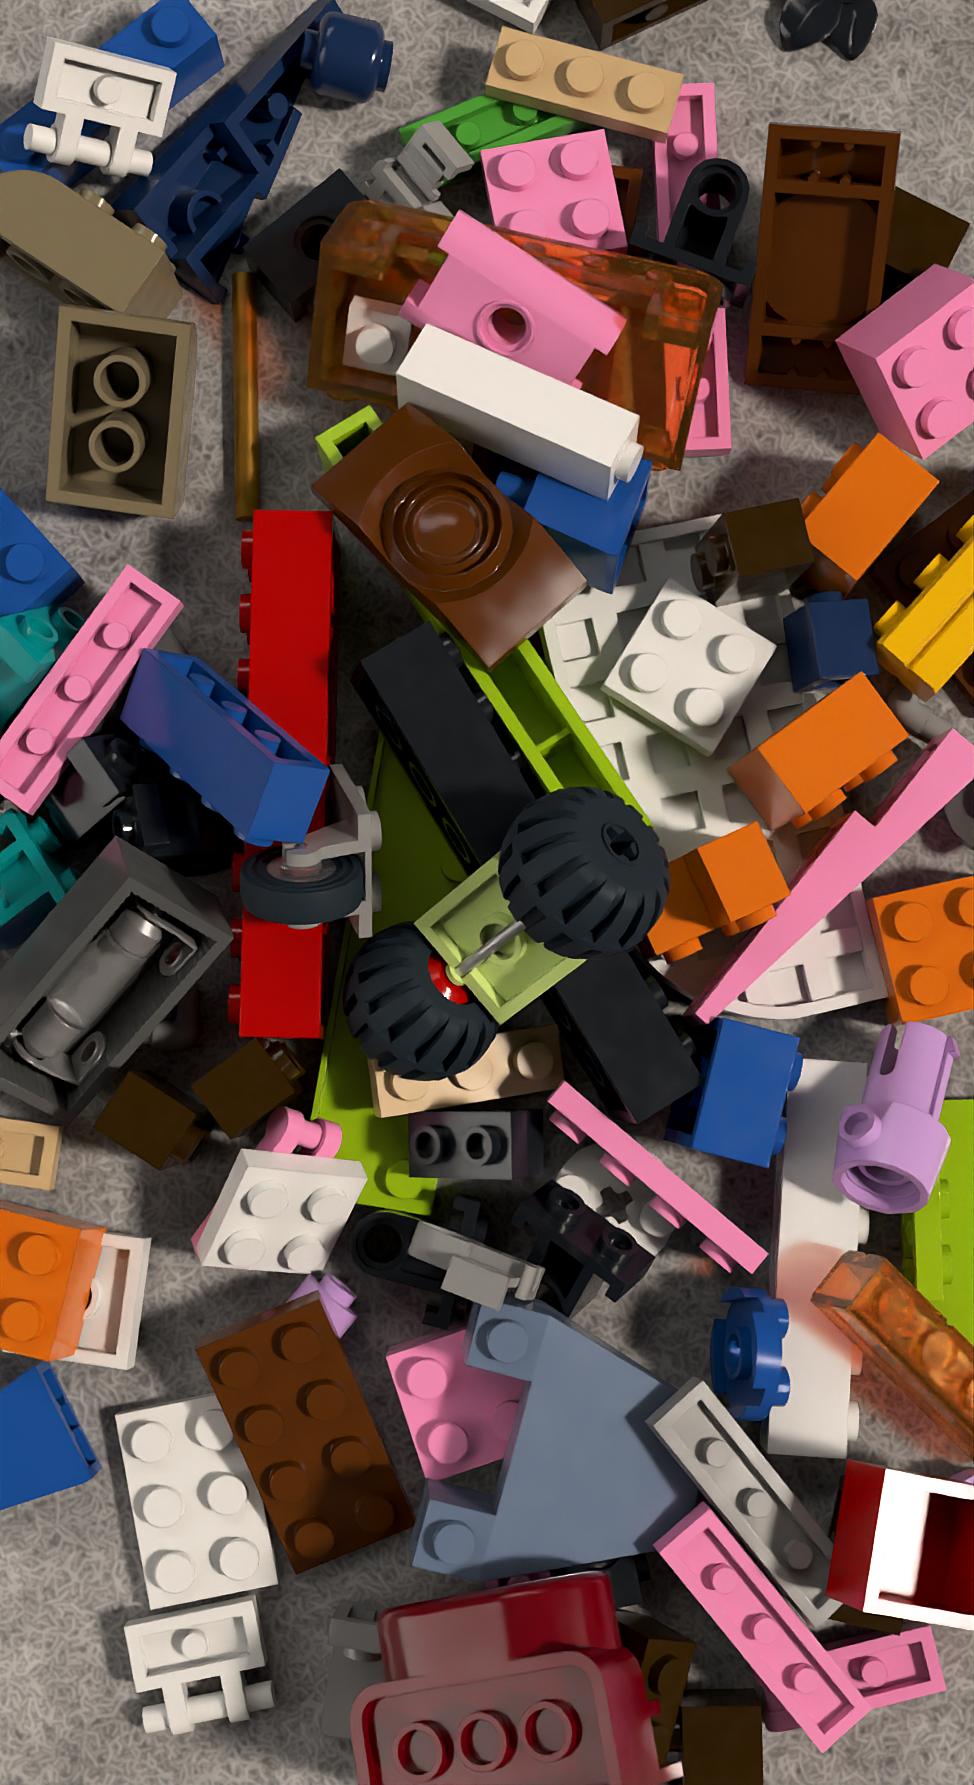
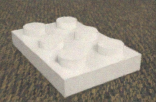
[115,1393,280,1610]

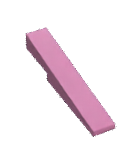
[681,728,974,1027]

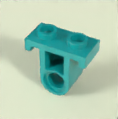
[0,603,86,735]
[0,808,82,951]

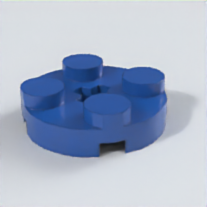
[710,1286,790,1421]

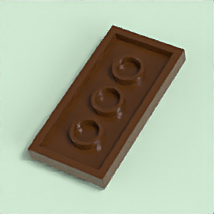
[195,1290,416,1575]

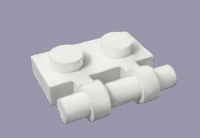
[24,36,177,178]
[124,1594,276,1735]

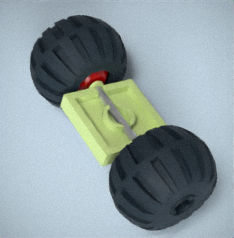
[342,786,670,1081]

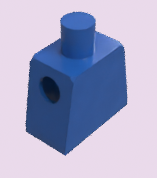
[495,458,653,594]
[0,1361,102,1510]

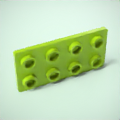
[900,1099,974,1360]

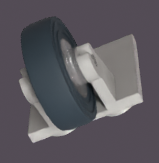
[240,764,382,938]

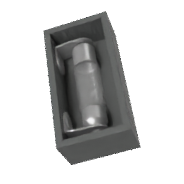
[0,836,234,1124]

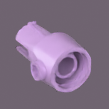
[832,1021,961,1214]

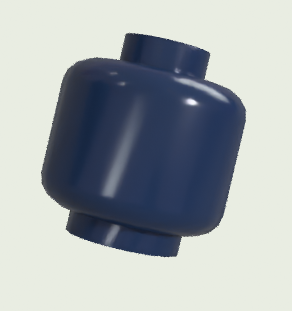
[299,11,393,104]

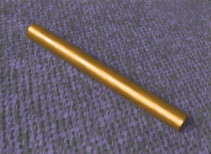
[232,271,260,522]

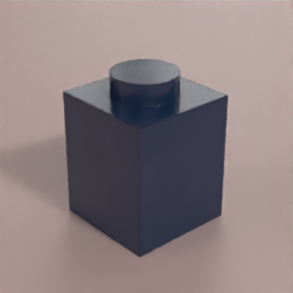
[783,591,879,693]

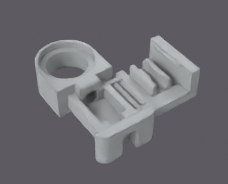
[357,120,475,278]
[407,1221,545,1311]

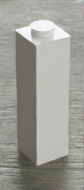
[396,323,644,501]

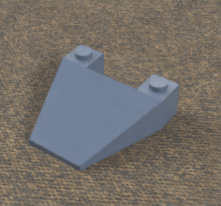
[409,1292,699,1583]

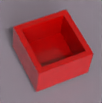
[825,1459,974,1630]

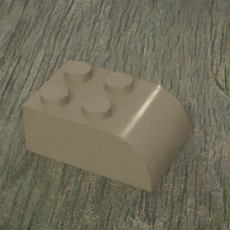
[0,170,183,319]
[45,303,197,519]

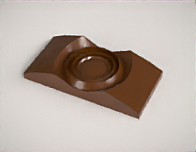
[744,122,901,395]
[311,402,587,673]

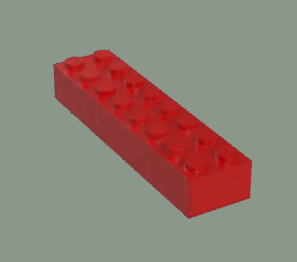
[228,510,341,1040]

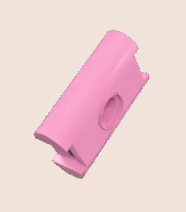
[398,209,628,389]

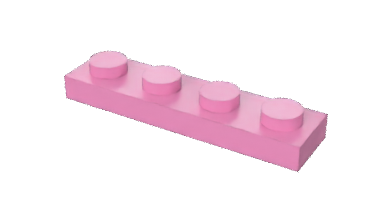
[0,564,184,816]
[546,1080,769,1274]
[653,1501,873,1753]

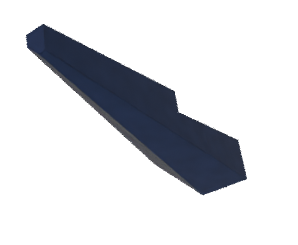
[110,0,343,305]

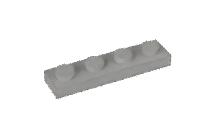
[645,1376,843,1629]

